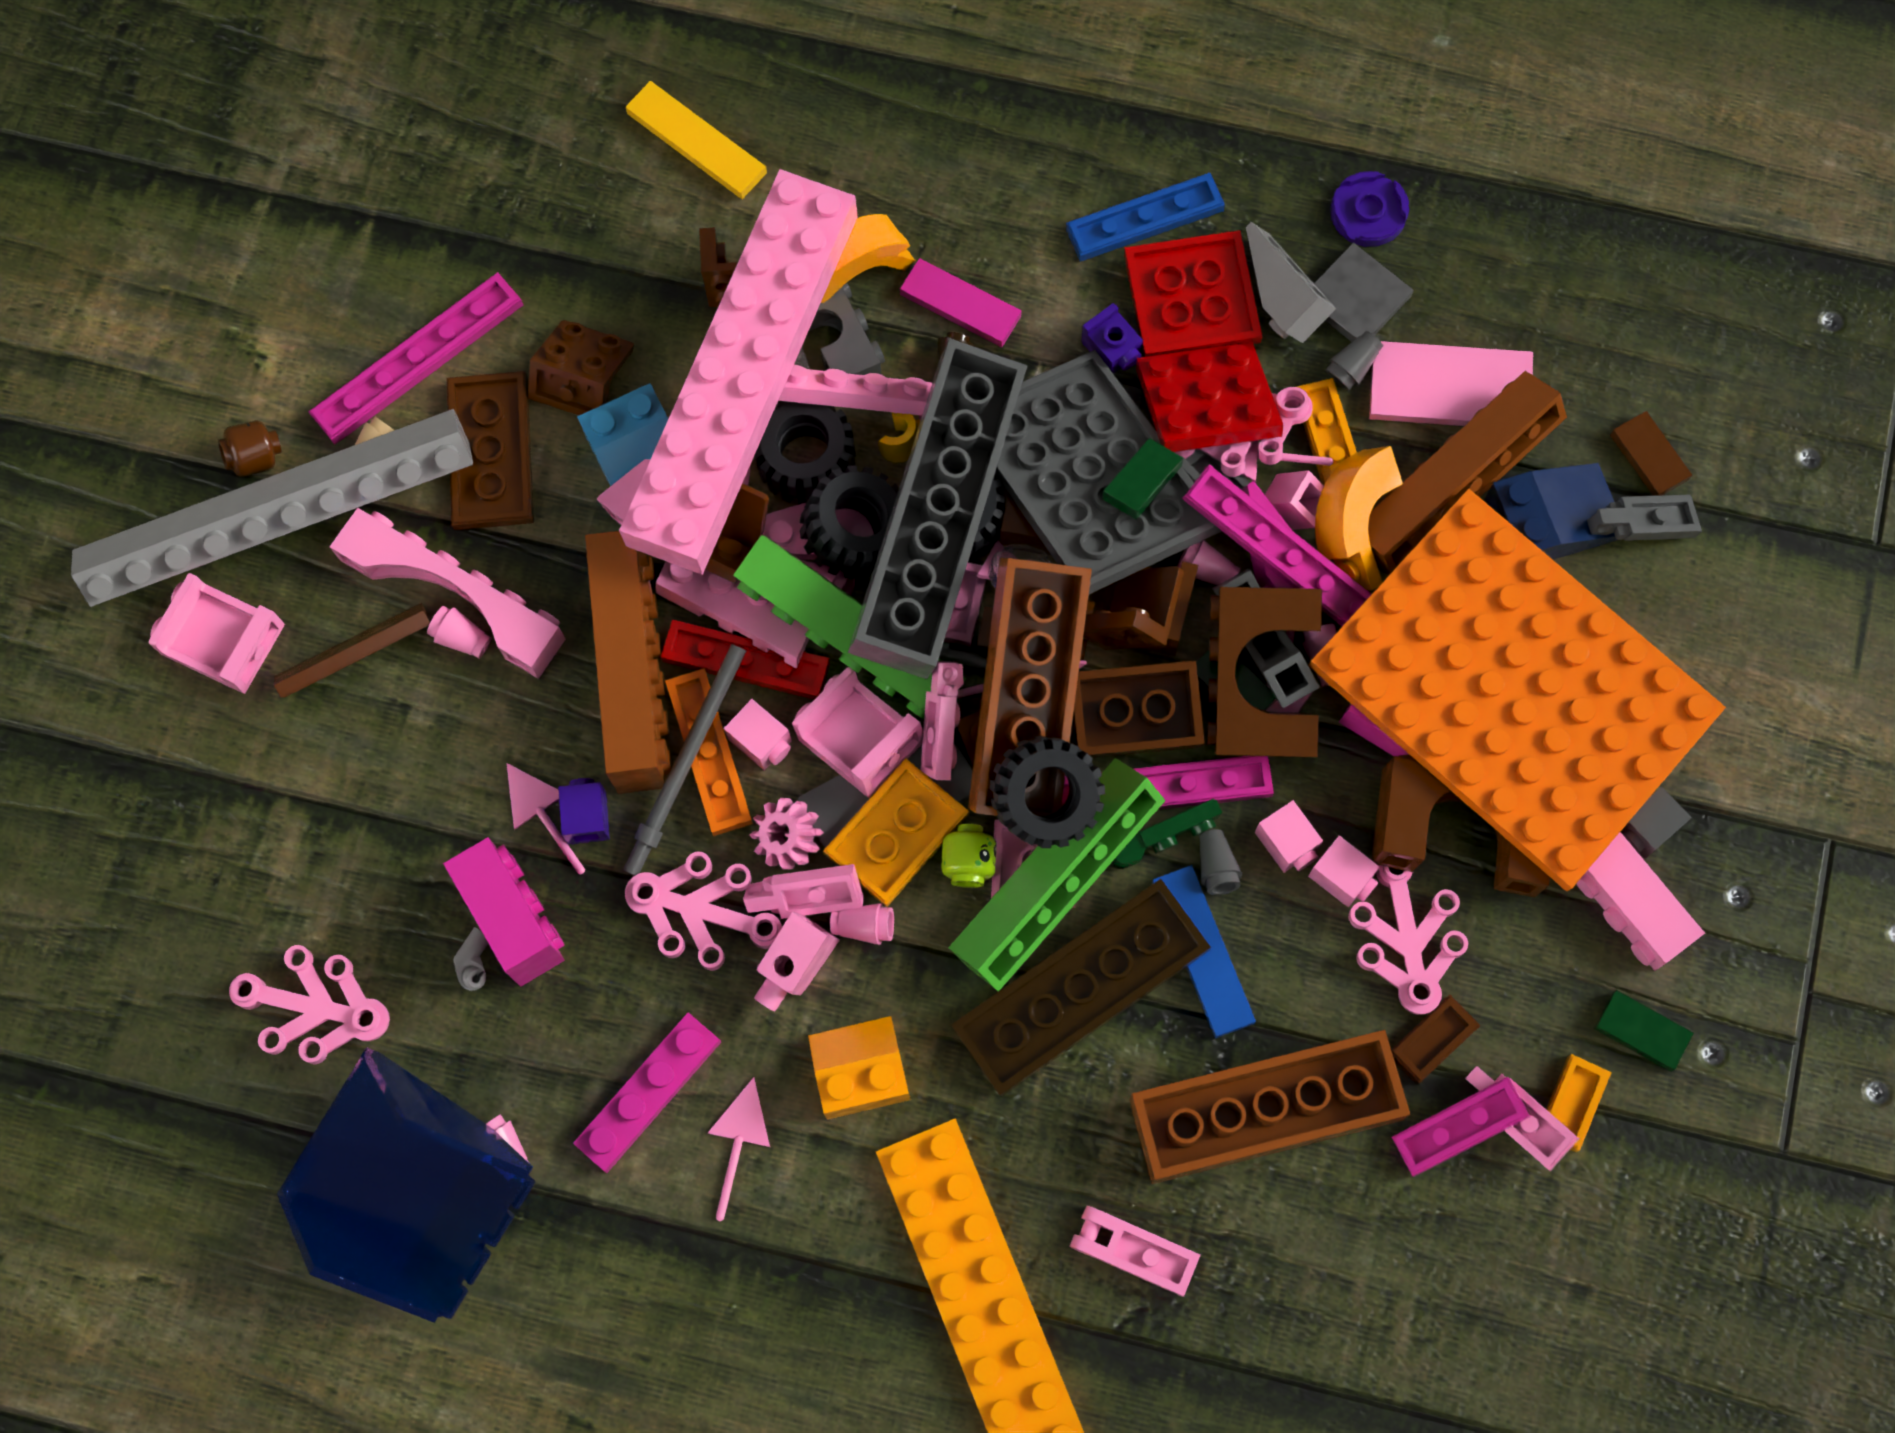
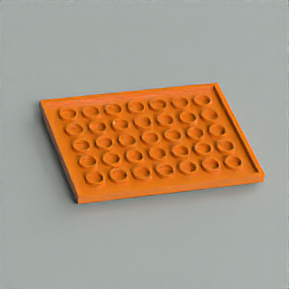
[1308,489,1726,892]

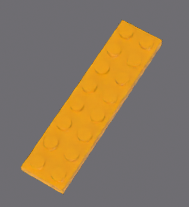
[876,1118,1084,1433]

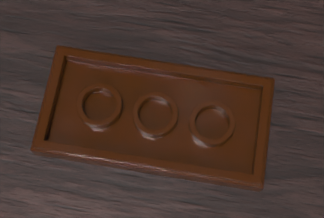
[447,371,534,530]

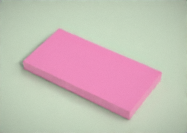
[1369,341,1533,426]

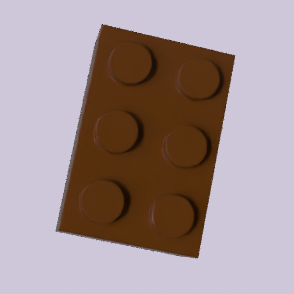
[1072,661,1205,758]

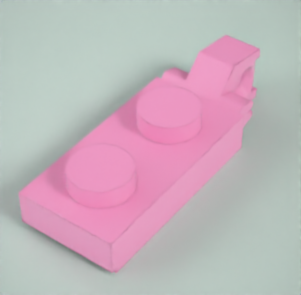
[920,661,964,781]
[743,864,864,919]
[1465,1066,1579,1171]

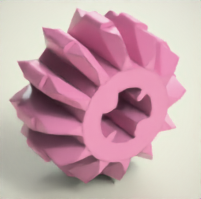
[749,798,824,870]

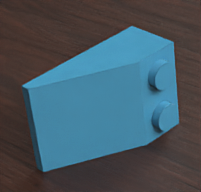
[577,383,668,486]

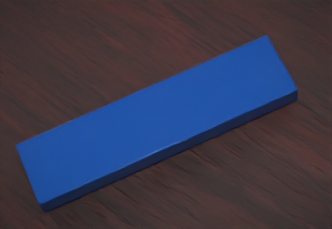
[1066,173,1225,262]
[1152,865,1256,1039]

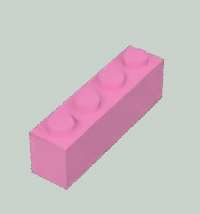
[1576,832,1705,971]

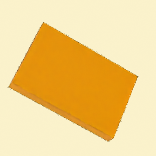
[823,758,969,907]

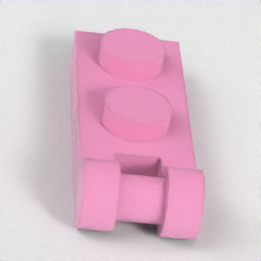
[1069,1206,1200,1297]

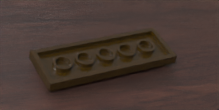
[951,879,1211,1097]

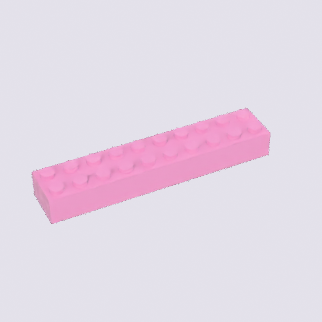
[619,169,858,575]

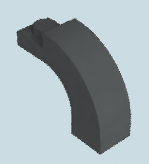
[1212,568,1320,708]

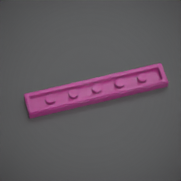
[308,272,523,445]
[1182,464,1372,626]
[1061,756,1274,810]

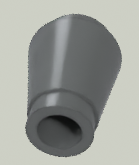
[1325,331,1383,391]
[1199,829,1242,895]

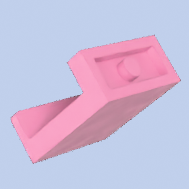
[149,573,285,694]
[792,667,923,798]

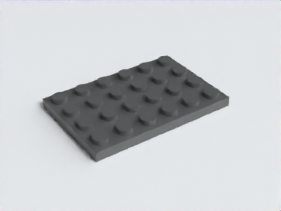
[995,350,1222,594]

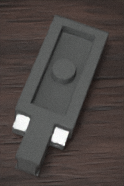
[1587,495,1702,541]

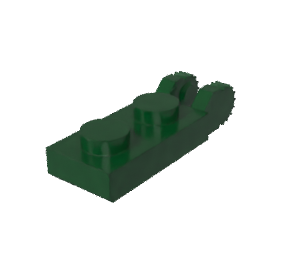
[1112,798,1223,869]

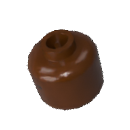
[218,420,282,477]

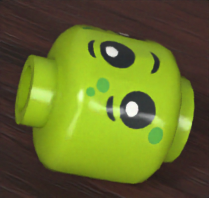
[941,824,996,888]

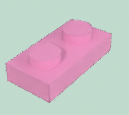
[944,563,987,647]

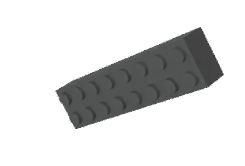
[847,338,1027,679]

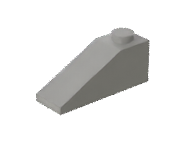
[1246,222,1336,343]

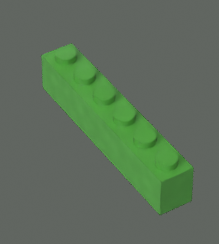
[733,535,967,719]
[948,758,1165,992]

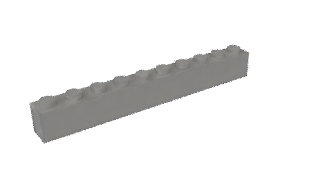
[71,409,473,607]

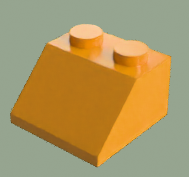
[808,1016,910,1120]

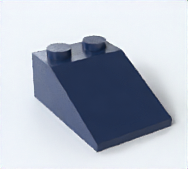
[1484,463,1618,560]

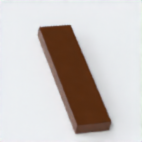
[274,603,430,698]

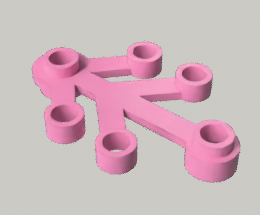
[1174,387,1313,477]
[625,852,782,971]
[1348,865,1468,1015]
[229,945,390,1065]

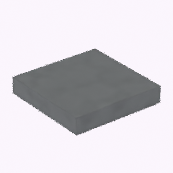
[1314,243,1414,342]

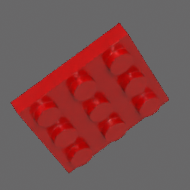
[1124,230,1262,357]
[1136,342,1284,452]

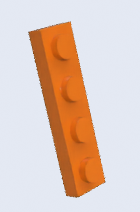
[665,668,753,837]

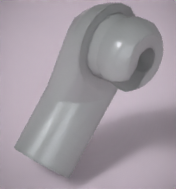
[453,927,488,991]

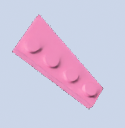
[656,561,809,669]

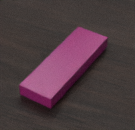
[900,258,1022,347]
[1392,1077,1531,1177]

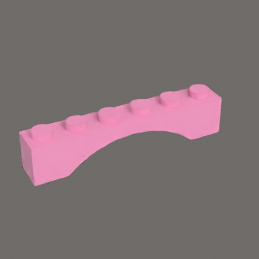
[330,508,566,679]

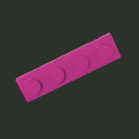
[573,1012,721,1173]

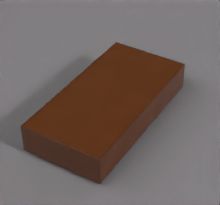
[1610,411,1692,496]
[1391,995,1480,1085]

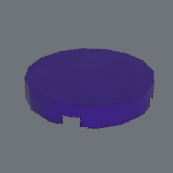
[1330,171,1409,247]

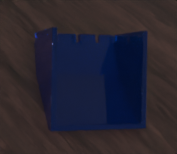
[277,1047,535,1323]

